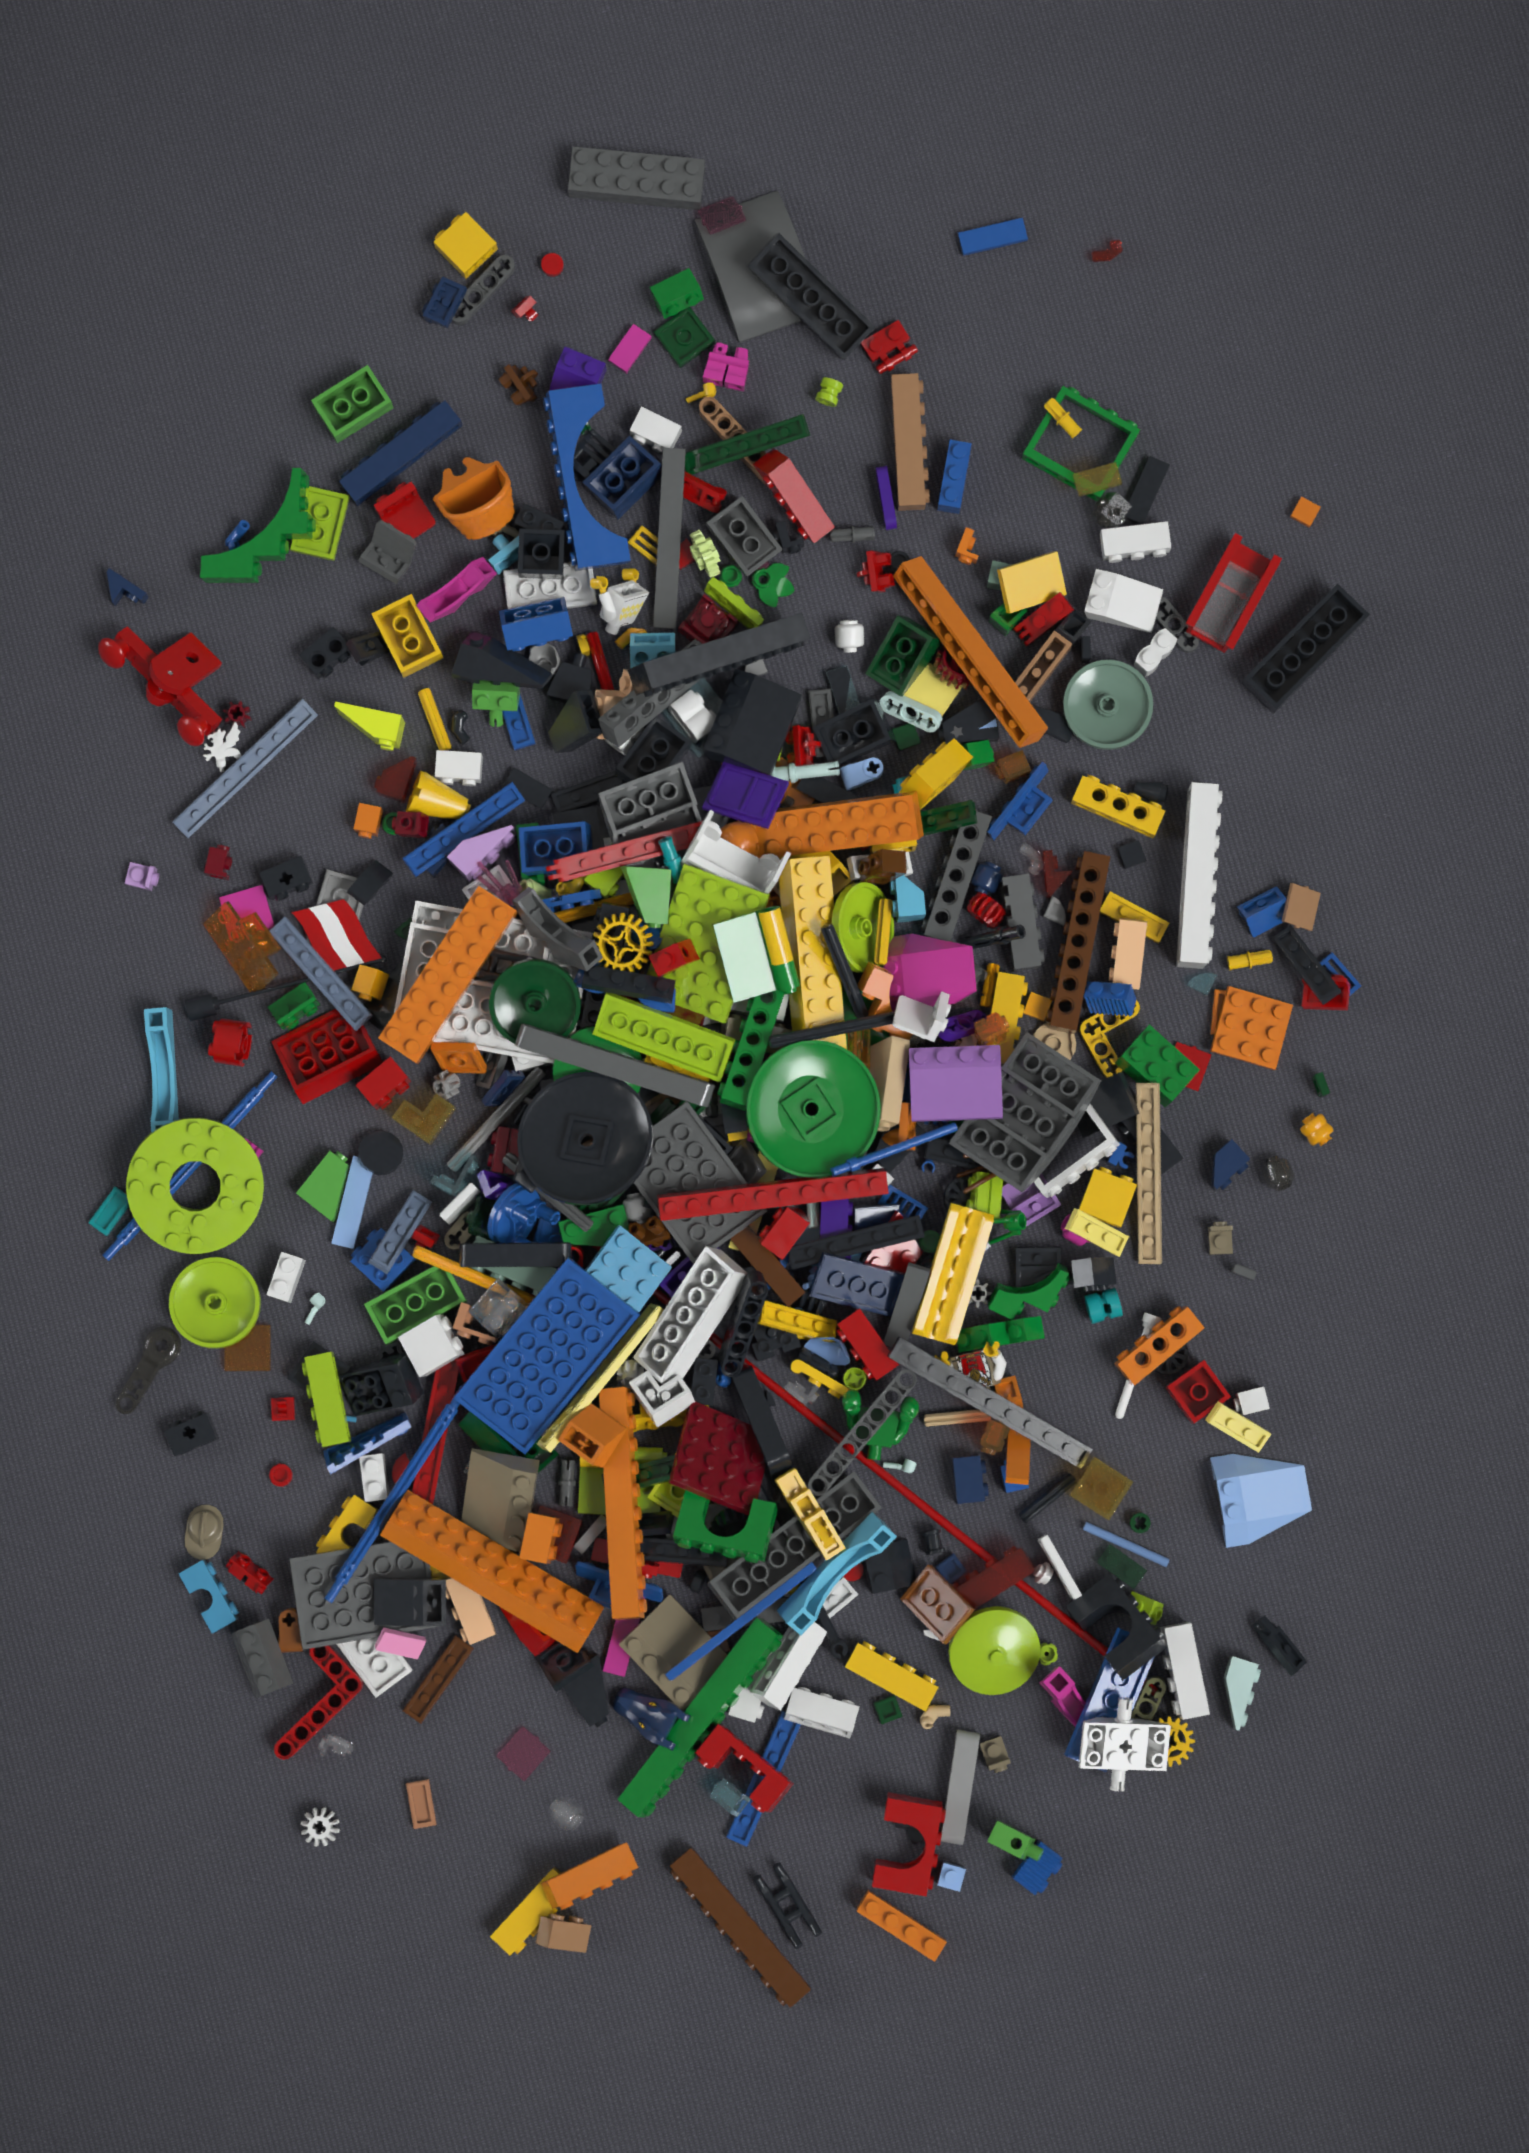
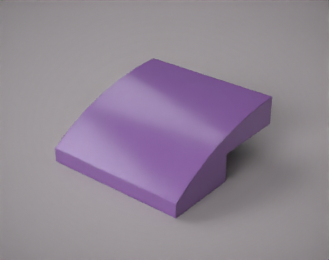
[1002,1173,1061,1226]

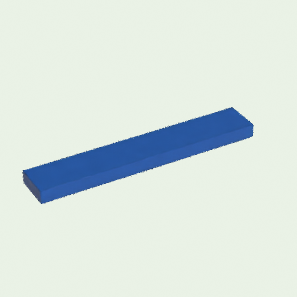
[403,782,525,878]
[726,1710,801,1847]

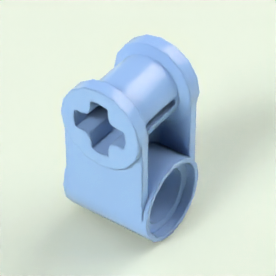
[840,757,883,791]

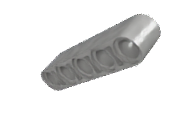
[941,1729,980,1845]

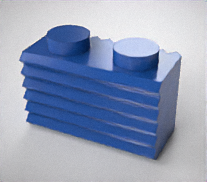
[1084,981,1136,1017]
[1011,1840,1063,1895]

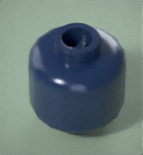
[970,861,1004,895]

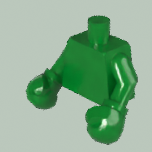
[842,1389,919,1461]

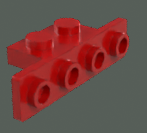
[591,1538,683,1579]

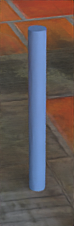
[1083,1522,1170,1567]

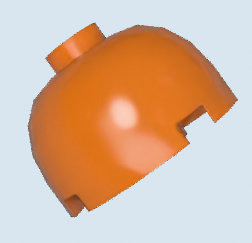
[720,821,759,857]

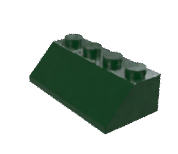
[458,1412,559,1474]

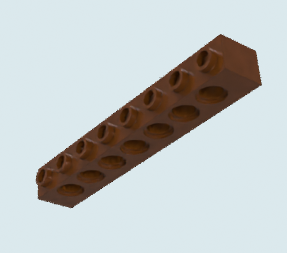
[1046,851,1111,1034]

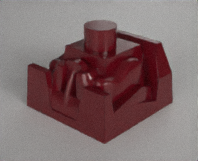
[677,594,739,644]

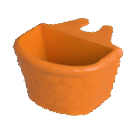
[433,457,515,540]

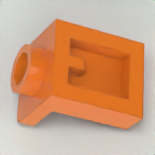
[955,527,979,565]
[994,1376,1023,1408]

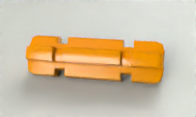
[980,963,1000,1007]

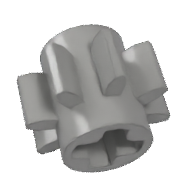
[433,1070,460,1100]
[969,1279,992,1308]

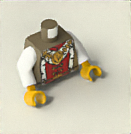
[934,1341,1007,1390]

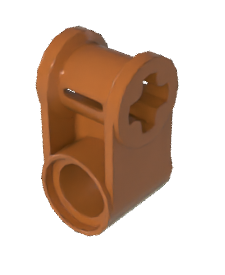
[279,1608,304,1653]

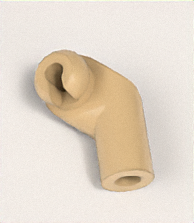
[920,1705,950,1729]

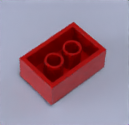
[836,1309,899,1382]

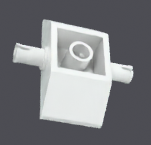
[1079,1697,1171,1791]

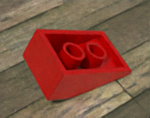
[759,1206,810,1260]

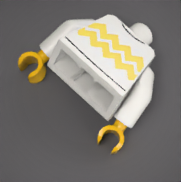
[590,568,649,635]

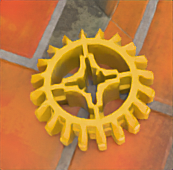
[593,913,654,973]

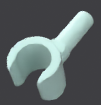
[305,1293,326,1325]
[883,1458,917,1473]

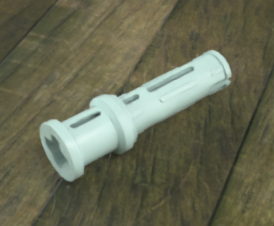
[771,761,840,783]

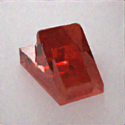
[1042,850,1072,898]

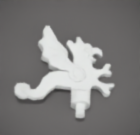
[203,722,242,772]

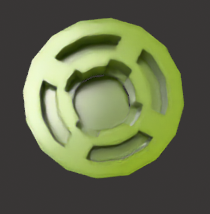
[815,377,843,407]
[843,1367,866,1390]

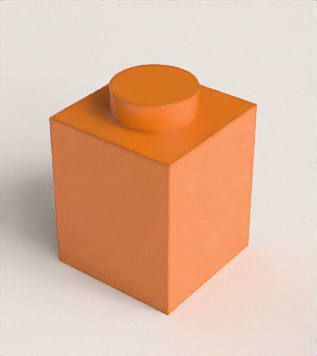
[354,803,383,839]

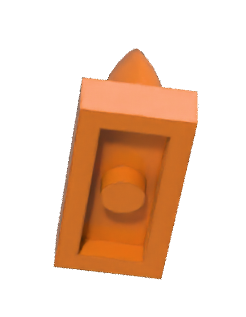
[882,1103,916,1150]

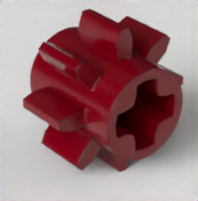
[224,701,252,728]

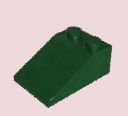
[866,615,941,697]

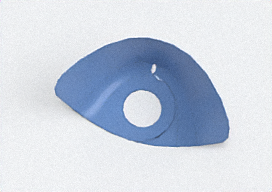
[804,1337,850,1365]

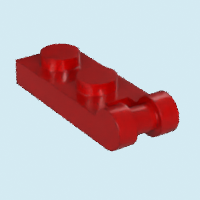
[683,472,727,513]

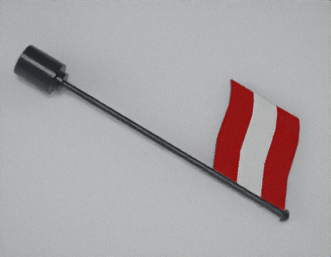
[185,899,387,1021]

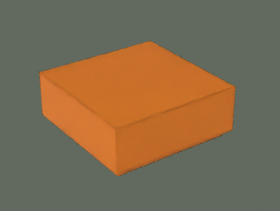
[1290,496,1321,528]

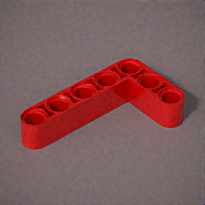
[274,1645,364,1760]

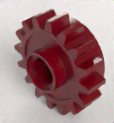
[933,645,973,689]

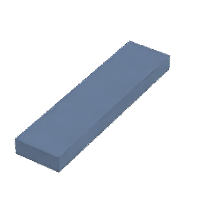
[368,1190,432,1274]

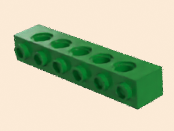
[717,990,784,1111]

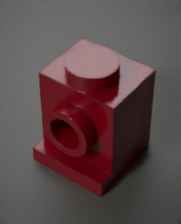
[392,811,429,838]
[204,844,232,881]

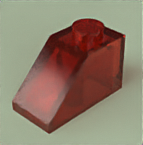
[374,756,418,803]

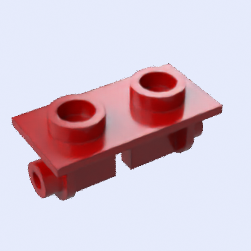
[226,1551,274,1595]

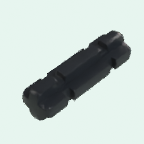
[798,1347,839,1379]

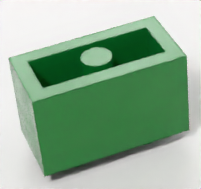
[650,268,704,319]

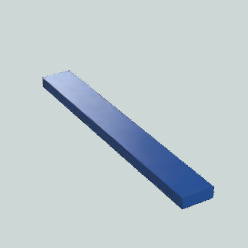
[664,1562,816,1681]

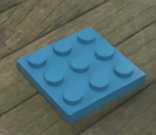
[585,1225,672,1312]

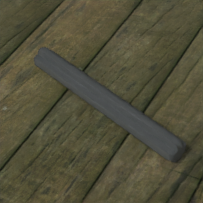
[502,1152,594,1232]

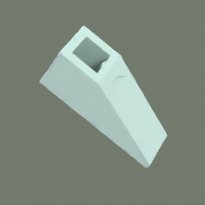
[1224,1656,1261,1731]

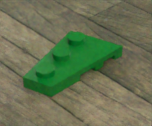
[557,1205,629,1247]

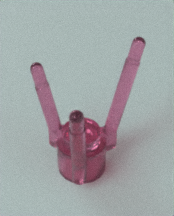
[477,860,523,906]

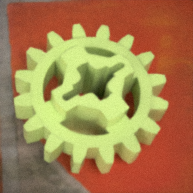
[690,530,720,578]

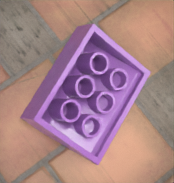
[909,1045,1003,1122]

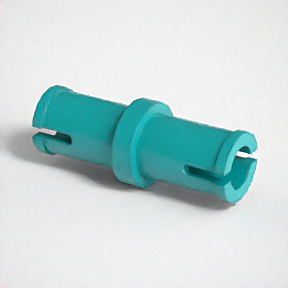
[658,836,682,884]

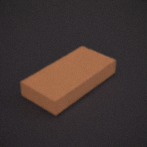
[406,1779,437,1829]

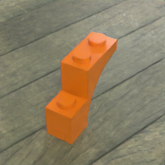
[857,962,913,1040]

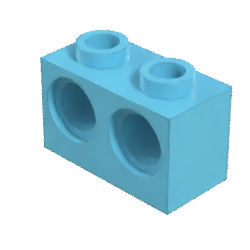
[630,633,675,668]

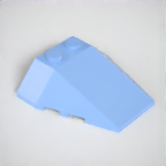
[1210,1454,1312,1548]

